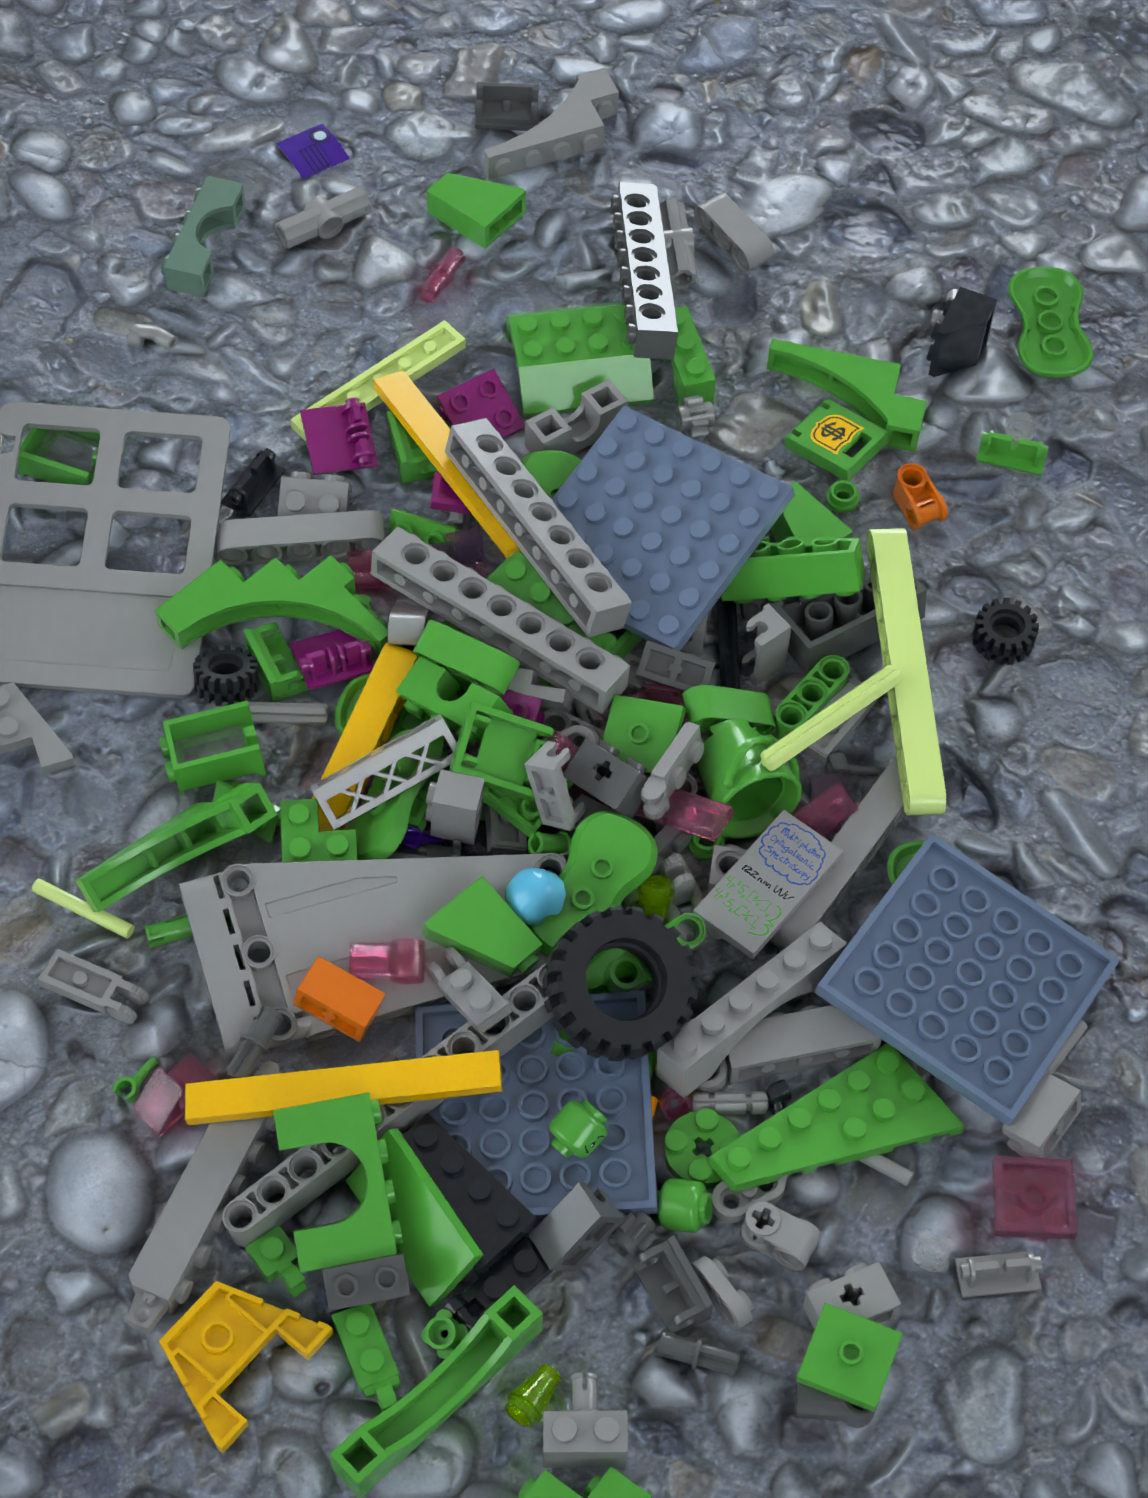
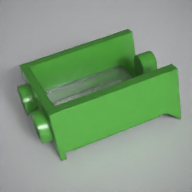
[18,428,125,485]
[159,700,267,796]

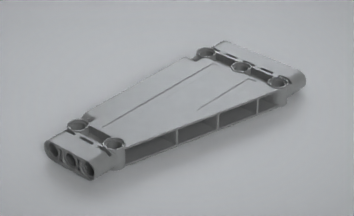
[179,851,623,1060]

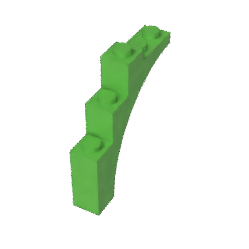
[155,555,388,655]

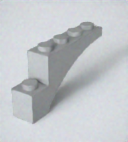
[484,67,619,180]

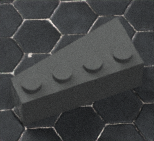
[770,576,927,674]

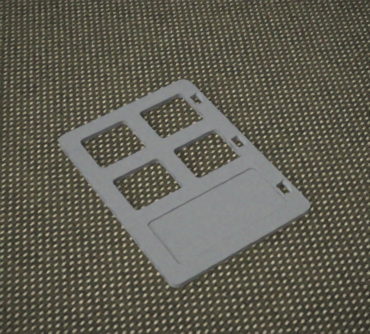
[0,402,231,699]

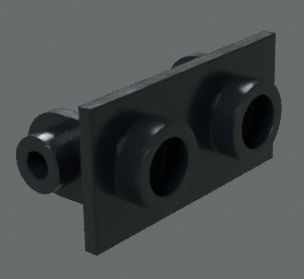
[221,448,286,517]

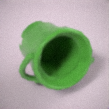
[693,718,802,839]

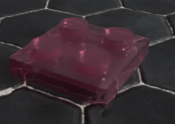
[992,1156,1077,1240]

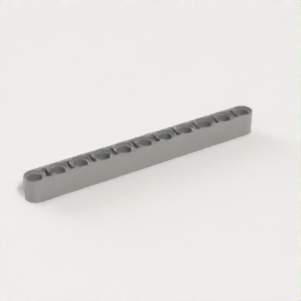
[222,963,554,1247]

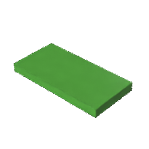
[346,1128,483,1307]

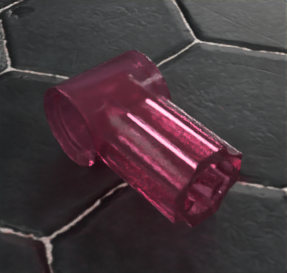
[349,938,425,984]

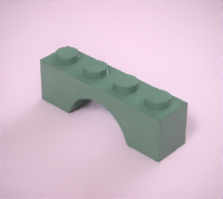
[161,176,246,297]

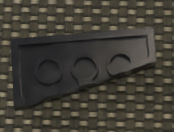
[402,1113,537,1278]

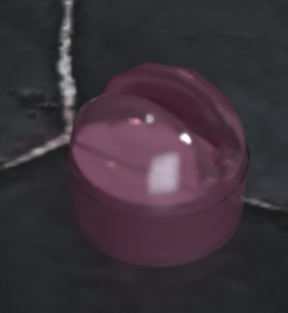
[659,1088,692,1121]

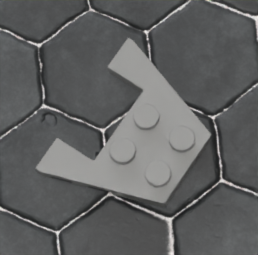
[0,682,75,775]

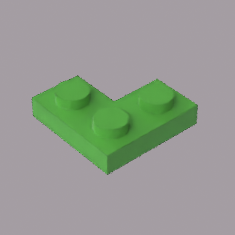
[280,799,358,863]

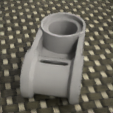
[740,1202,821,1272]

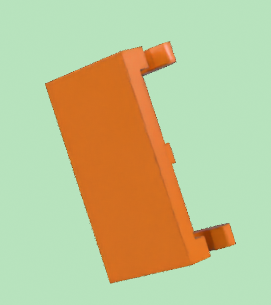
[293,956,386,1042]

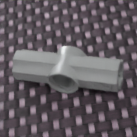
[275,186,372,249]
[659,198,697,289]

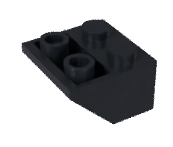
[926,286,997,377]

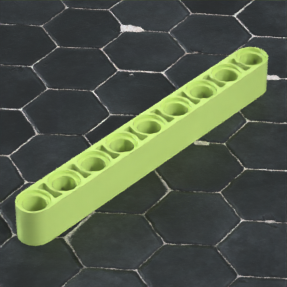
[867,528,946,816]

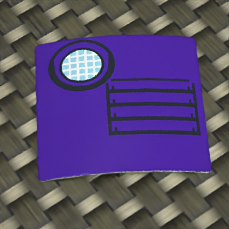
[276,124,350,179]

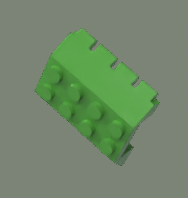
[505,301,654,418]

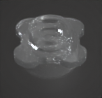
[911,1229,956,1274]

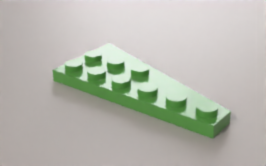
[709,1043,965,1193]

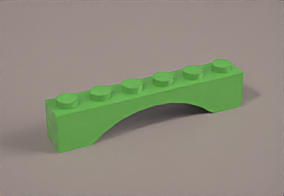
[329,1285,543,1498]

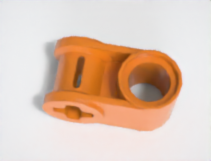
[893,463,948,531]

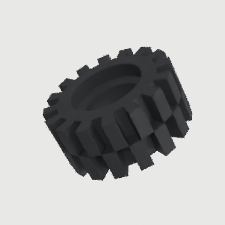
[972,598,1039,665]
[193,645,259,706]

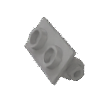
[955,1251,1042,1298]

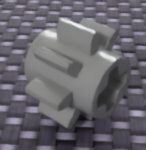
[676,395,715,438]

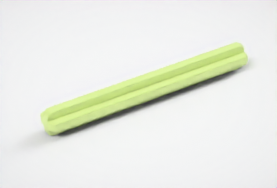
[760,665,901,771]

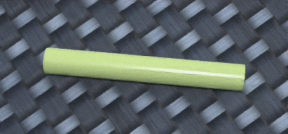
[32,878,135,939]

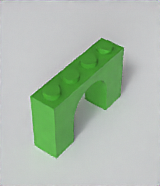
[272,1092,403,1273]

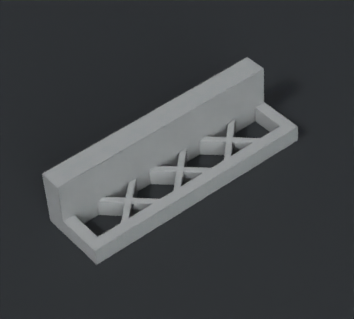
[311,714,457,830]

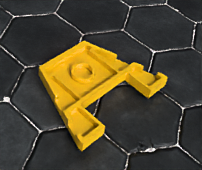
[159,1281,333,1454]

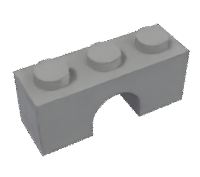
[525,379,628,454]

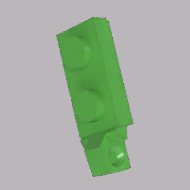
[332,1303,401,1412]

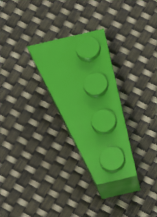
[721,536,866,604]

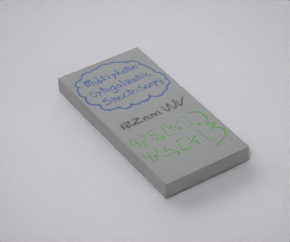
[693,810,844,960]

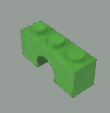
[662,306,716,406]
[395,656,513,746]

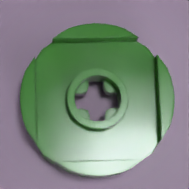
[664,1108,740,1189]

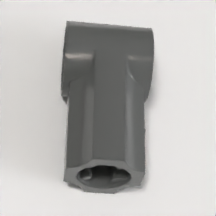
[795,1382,879,1428]

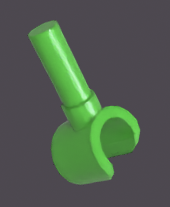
[113,1057,159,1104]

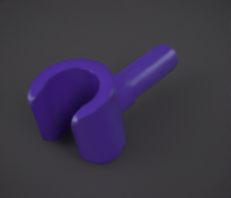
[399,826,442,849]

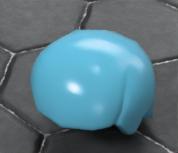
[505,868,566,925]

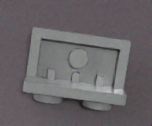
[277,471,353,516]

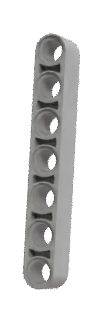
[769,756,905,950]

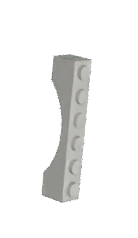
[656,922,848,1098]

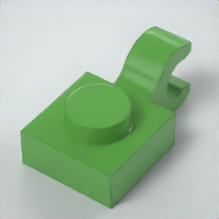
[245,1225,308,1298]

